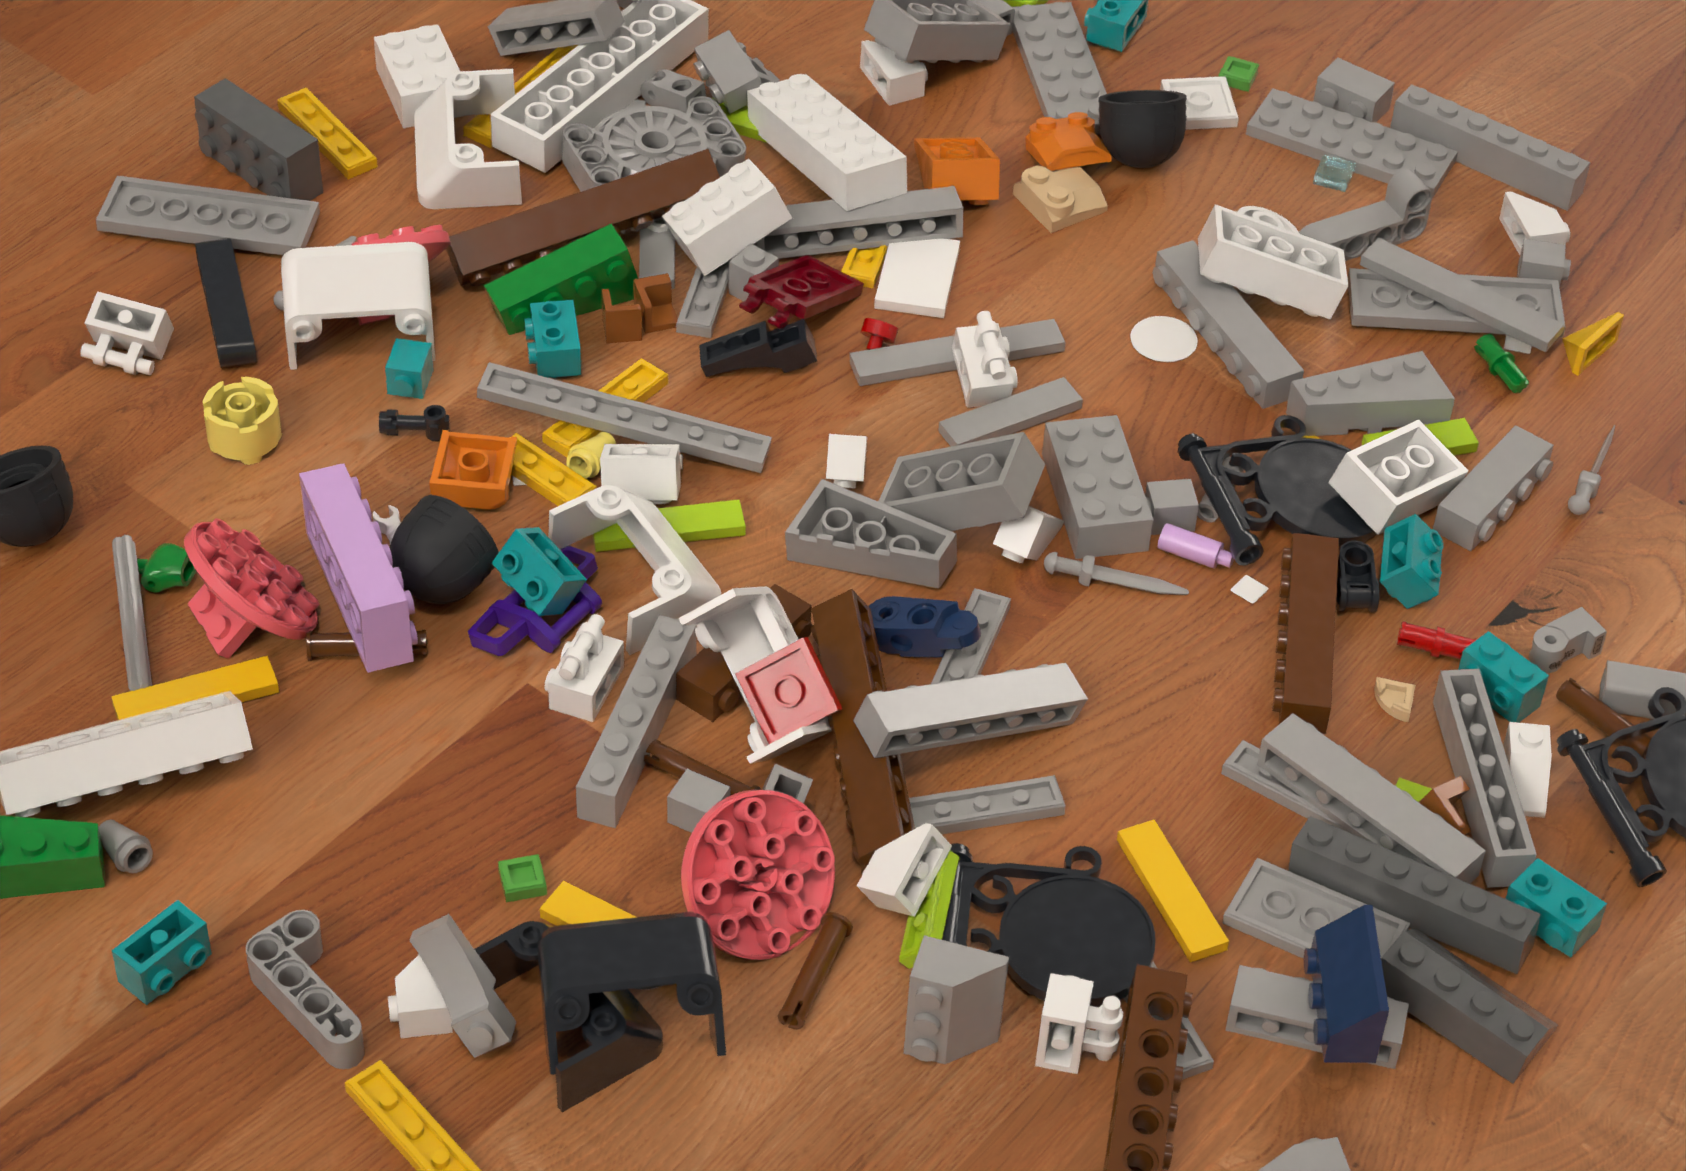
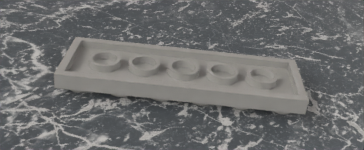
[1012,2,1107,135]
[1246,88,1458,199]
[96,176,320,255]
[1348,268,1565,337]

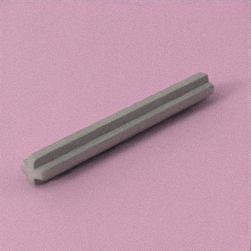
[112,535,152,691]

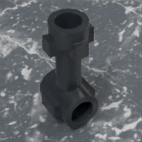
[379,405,450,441]

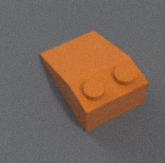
[914,137,1000,205]

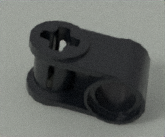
[1336,540,1379,613]

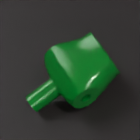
[137,543,196,593]

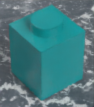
[385,338,434,399]

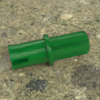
[1474,334,1529,393]

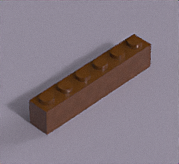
[1272,533,1339,734]

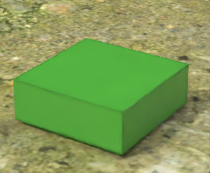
[1218,56,1259,92]
[498,854,547,902]

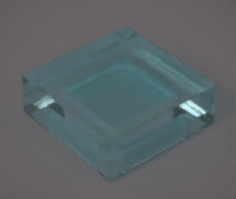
[1313,155,1356,192]

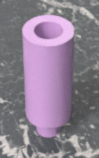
[1157,523,1234,569]

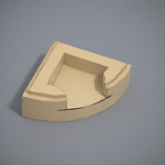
[1374,677,1415,722]

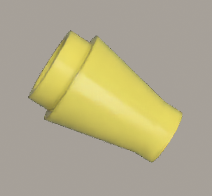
[566,432,616,479]

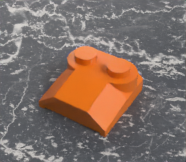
[1025,112,1112,171]
[429,430,517,509]

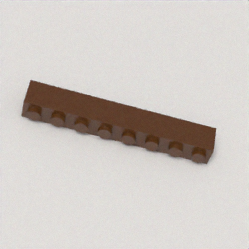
[446,149,720,286]
[811,589,915,866]

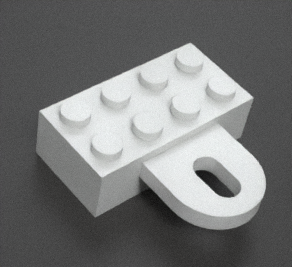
[1198,204,1348,319]

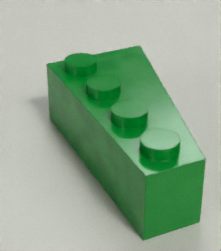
[484,223,638,335]
[0,815,105,899]

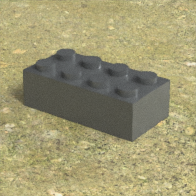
[194,78,323,201]

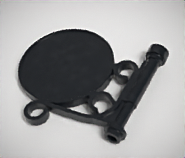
[1177,415,1377,565]
[1556,687,1686,887]
[942,843,1156,1007]

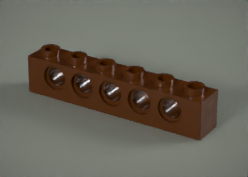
[1103,964,1193,1171]

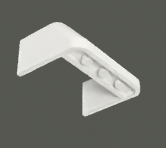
[414,69,522,209]
[281,242,435,370]
[548,485,721,655]
[679,586,832,764]

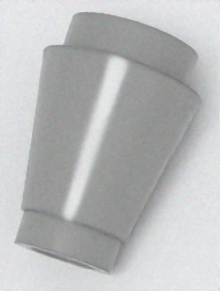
[99,819,153,873]

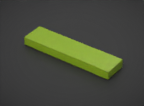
[592,499,746,552]

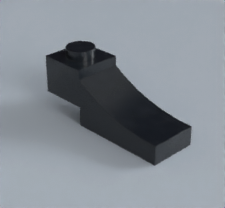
[699,319,817,377]

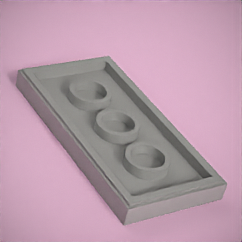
[1222,858,1410,959]

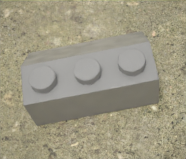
[903,935,1009,1064]

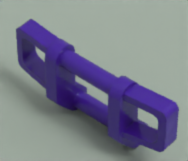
[468,545,602,656]

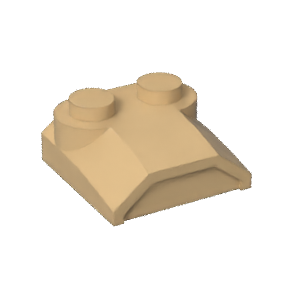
[1013,166,1108,233]

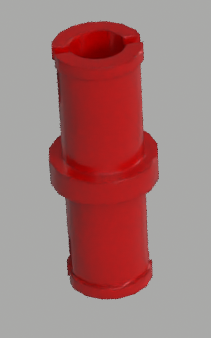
[1396,621,1477,659]

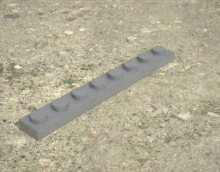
[477,362,772,473]

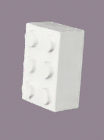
[374,24,466,128]
[662,159,792,276]
[1328,420,1468,535]

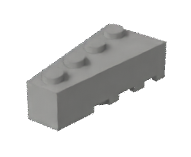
[1286,351,1455,436]
[785,479,957,588]

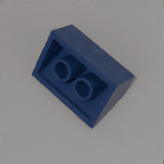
[1304,905,1389,1063]

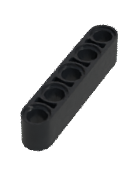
[195,238,257,368]

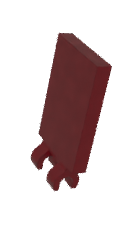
[739,255,864,329]

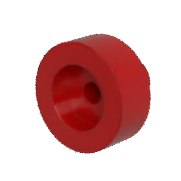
[860,318,899,350]

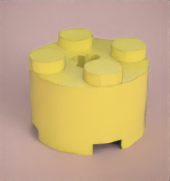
[203,377,282,465]

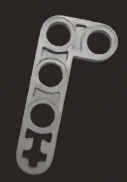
[1299,169,1433,261]
[246,910,365,1069]

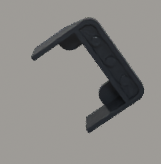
[537,912,726,1075]
[475,921,663,1113]

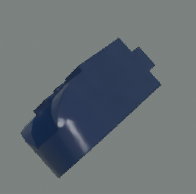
[868,596,982,657]

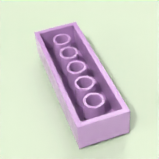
[299,463,418,673]

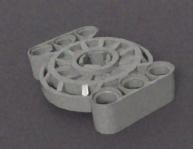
[562,96,746,192]

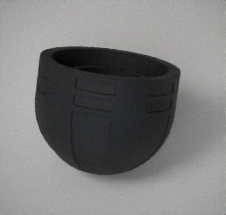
[1098,90,1187,168]
[0,445,73,547]
[390,495,499,604]

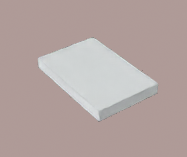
[874,238,960,318]

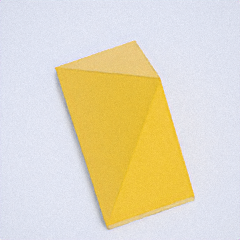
[1562,312,1624,376]

